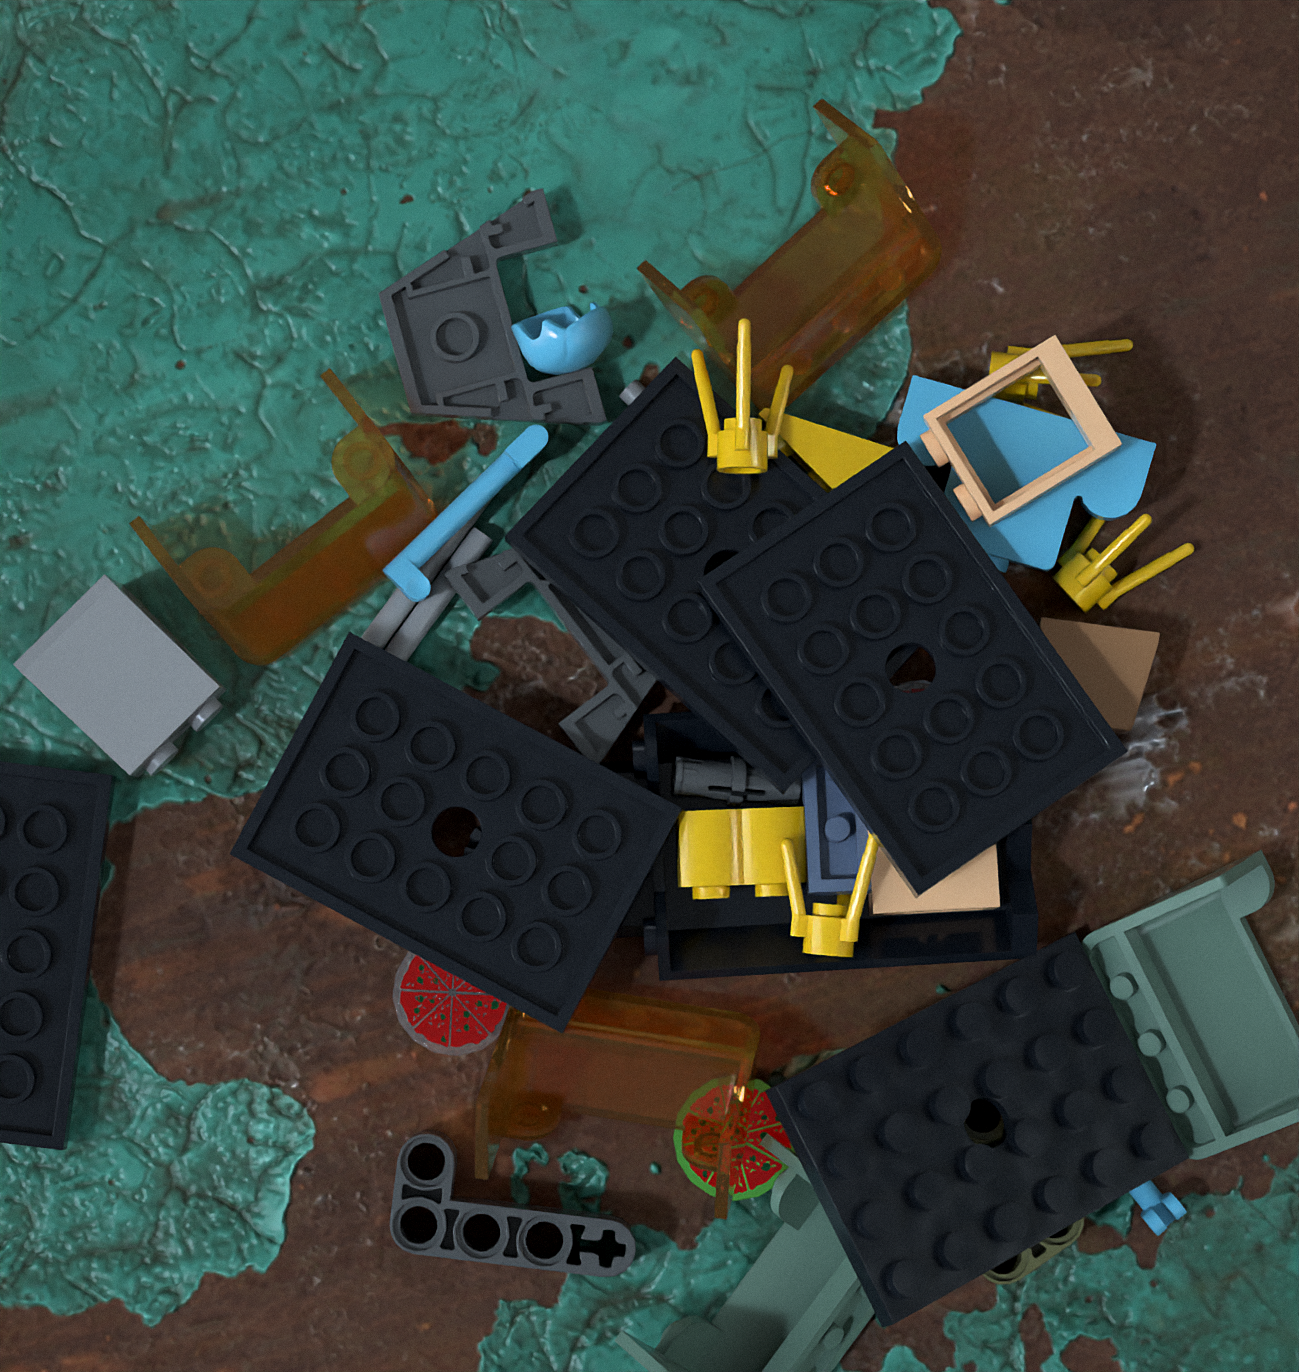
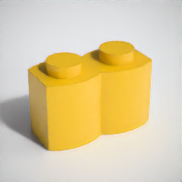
[676,806,807,899]

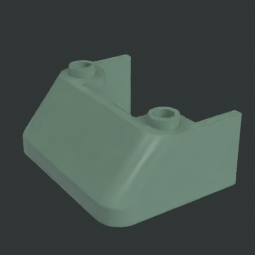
[614,1134,875,1372]

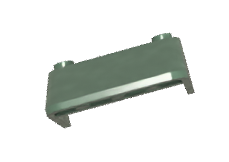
[1081,850,1299,1160]

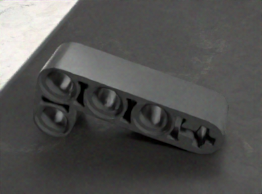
[390,1129,636,1277]

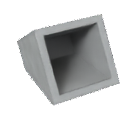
[13,574,227,777]

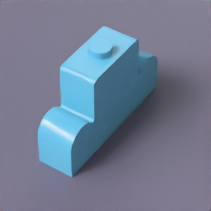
[897,375,1156,573]

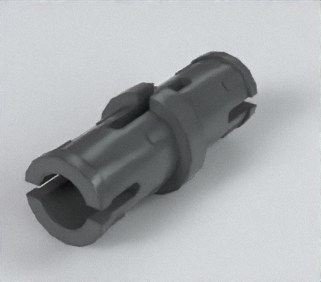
[671,755,801,807]

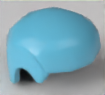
[511,302,613,375]

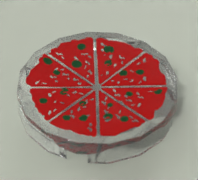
[392,951,515,1056]

